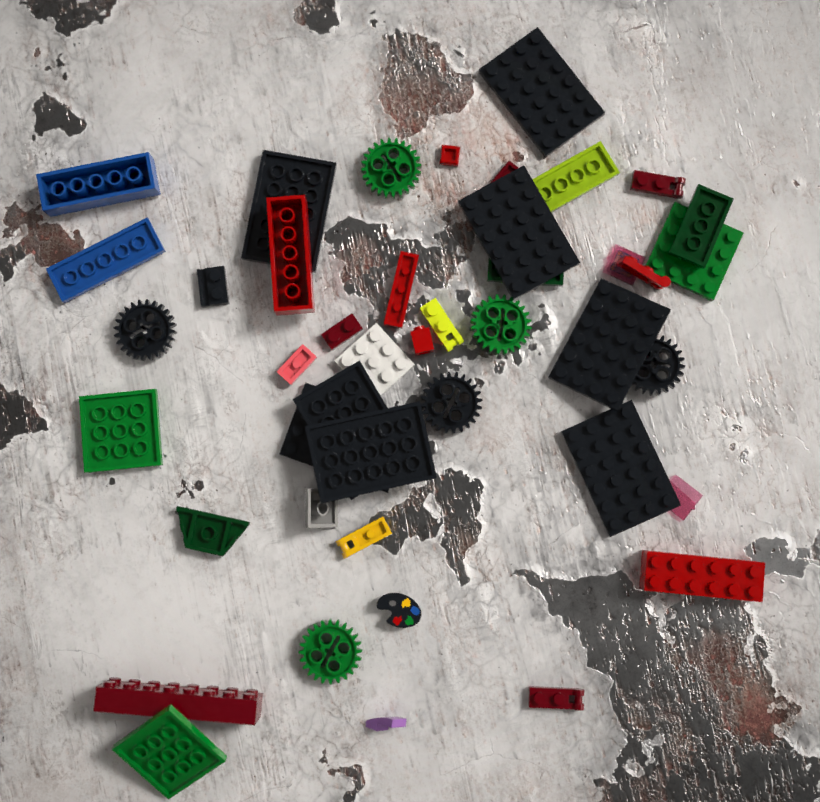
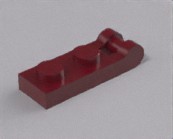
[630,170,686,199]
[528,686,585,711]

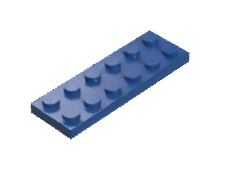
[46,217,166,303]

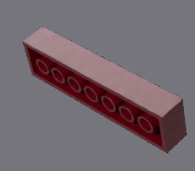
[93,677,263,725]

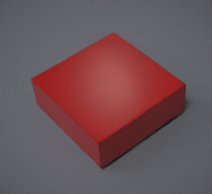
[440,145,460,167]

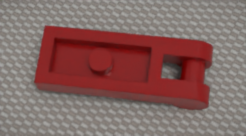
[617,256,671,290]

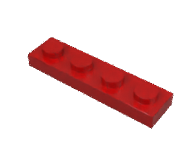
[384,251,419,329]

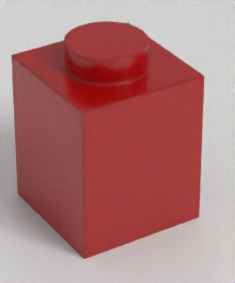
[410,325,434,356]

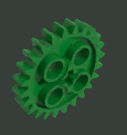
[361,138,422,199]
[470,294,532,356]
[298,618,363,685]

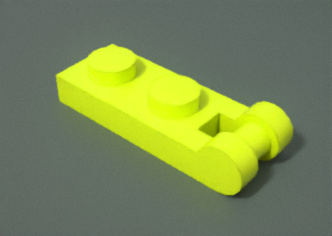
[420,298,464,352]

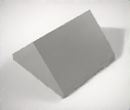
[305,488,338,528]

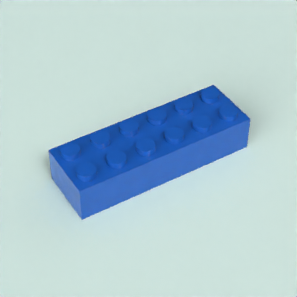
[36,152,161,217]

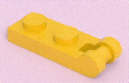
[336,516,392,559]

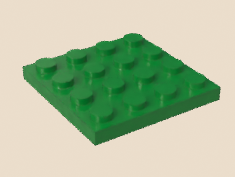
[646,202,744,301]
[79,389,163,473]
[112,705,227,800]

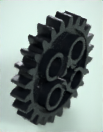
[114,299,177,361]
[632,335,685,396]
[421,372,483,434]

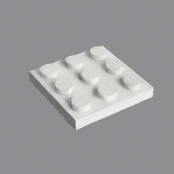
[334,323,415,396]

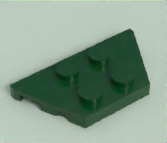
[176,506,250,556]

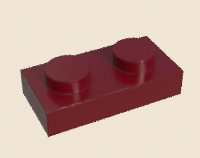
[321,313,363,351]

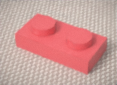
[277,344,317,385]

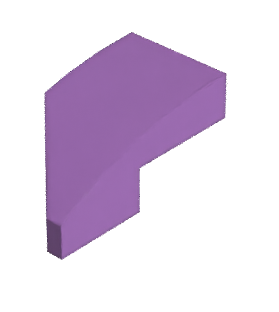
[366,717,407,731]

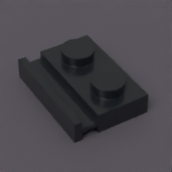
[197,266,229,308]

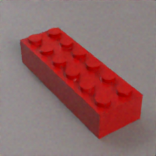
[266,195,315,316]
[639,550,765,602]

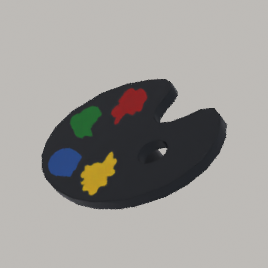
[376,593,421,628]

